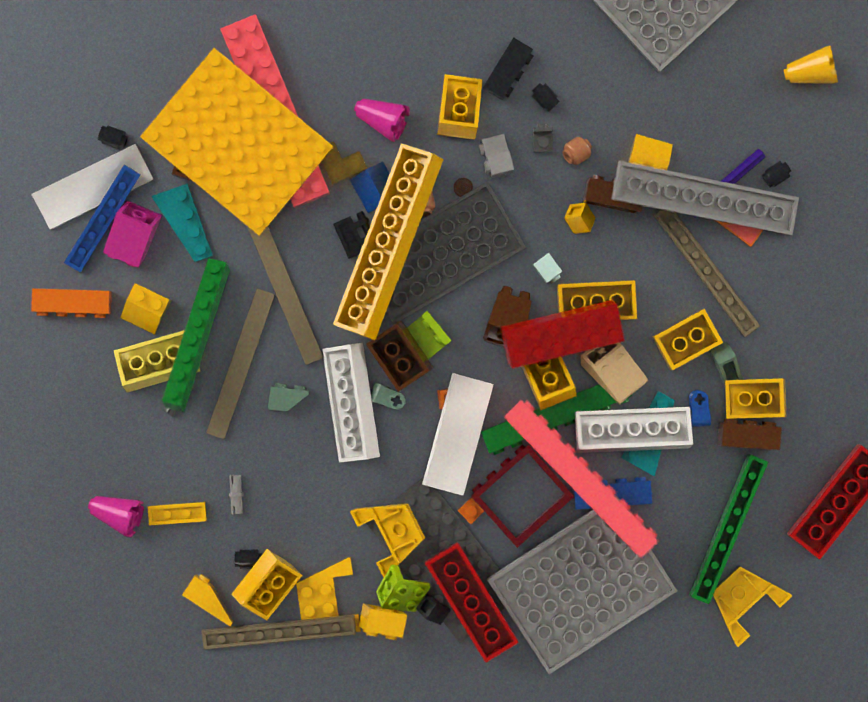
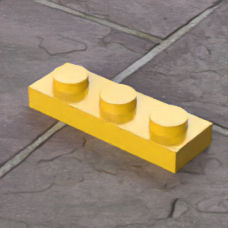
[147,502,207,525]

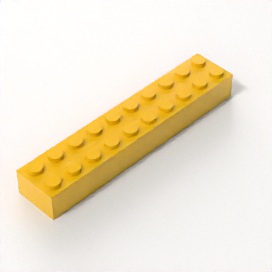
[333,143,444,340]

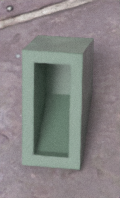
[710,342,743,386]

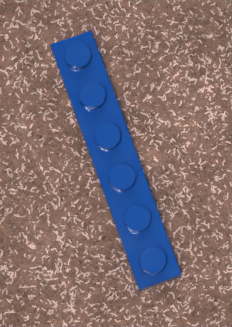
[64,164,141,273]

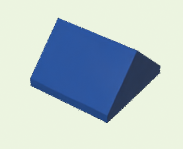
[350,162,390,214]

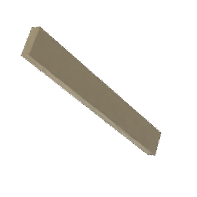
[653,210,760,338]
[247,226,323,365]
[206,288,275,439]
[202,615,357,650]

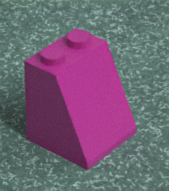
[103,200,162,267]

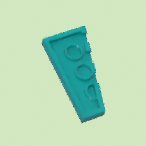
[151,184,213,262]
[621,391,675,477]

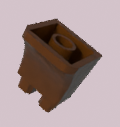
[483,285,532,347]

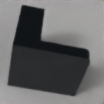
[416,593,451,625]

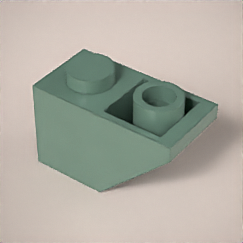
[268,383,310,412]

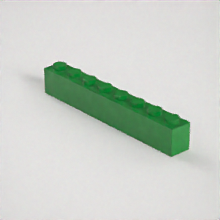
[162,258,230,412]
[481,384,632,455]
[689,454,768,604]

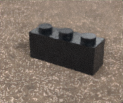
[483,37,534,101]

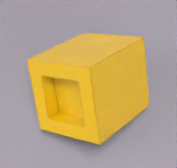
[564,203,595,234]

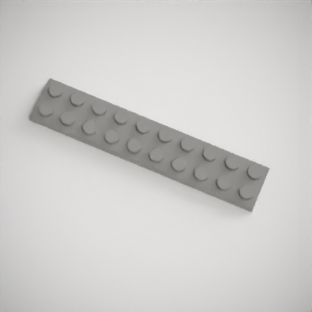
[611,161,799,235]

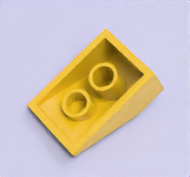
[437,74,482,140]
[725,378,786,419]

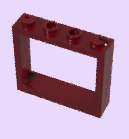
[471,444,575,548]

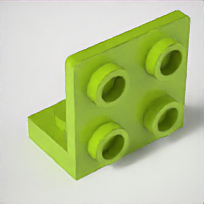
[407,311,451,360]
[376,565,431,612]

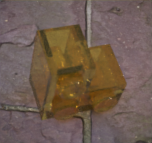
[322,141,367,186]

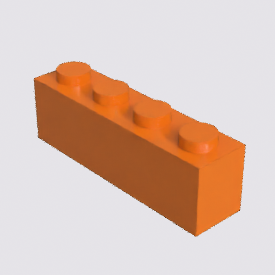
[31,288,112,318]

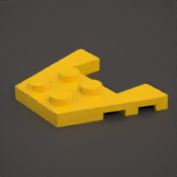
[350,503,425,578]
[296,557,361,632]
[713,566,792,647]

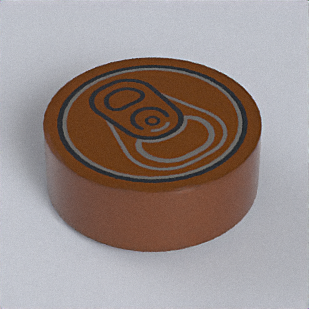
[454,178,473,197]

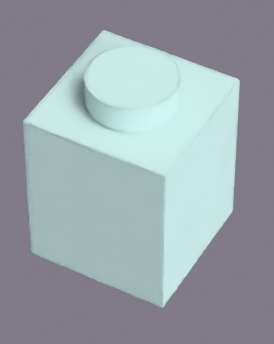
[533,253,562,284]

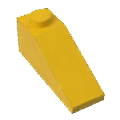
[182,574,234,626]

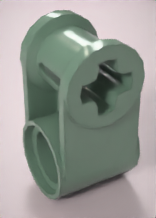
[371,382,406,410]

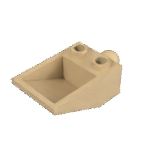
[581,343,648,405]

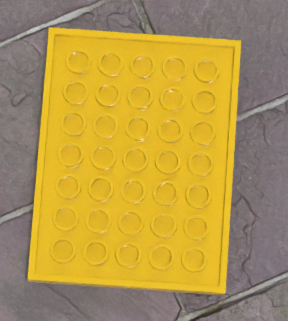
[140,48,334,236]

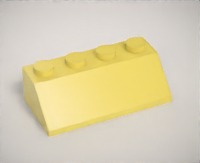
[114,330,201,392]

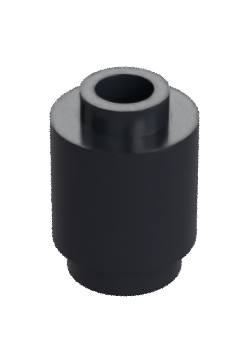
[532,83,560,112]
[98,126,128,150]
[762,161,791,188]
[234,549,262,569]

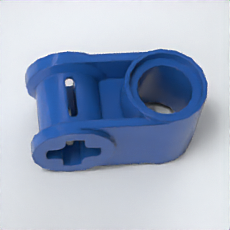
[689,390,711,427]

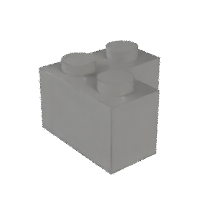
[479,134,514,178]

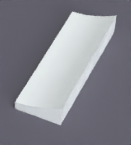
[31,144,154,230]
[322,343,380,463]
[422,373,494,495]
[575,407,693,453]

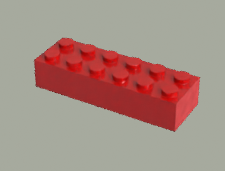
[500,300,625,369]
[786,444,868,560]
[425,541,519,663]

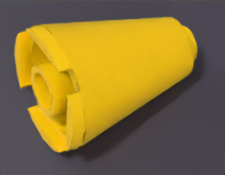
[784,45,838,84]

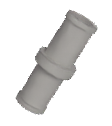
[229,475,244,514]

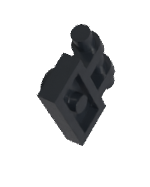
[333,211,370,259]

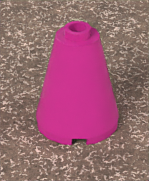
[354,98,410,142]
[88,496,144,538]

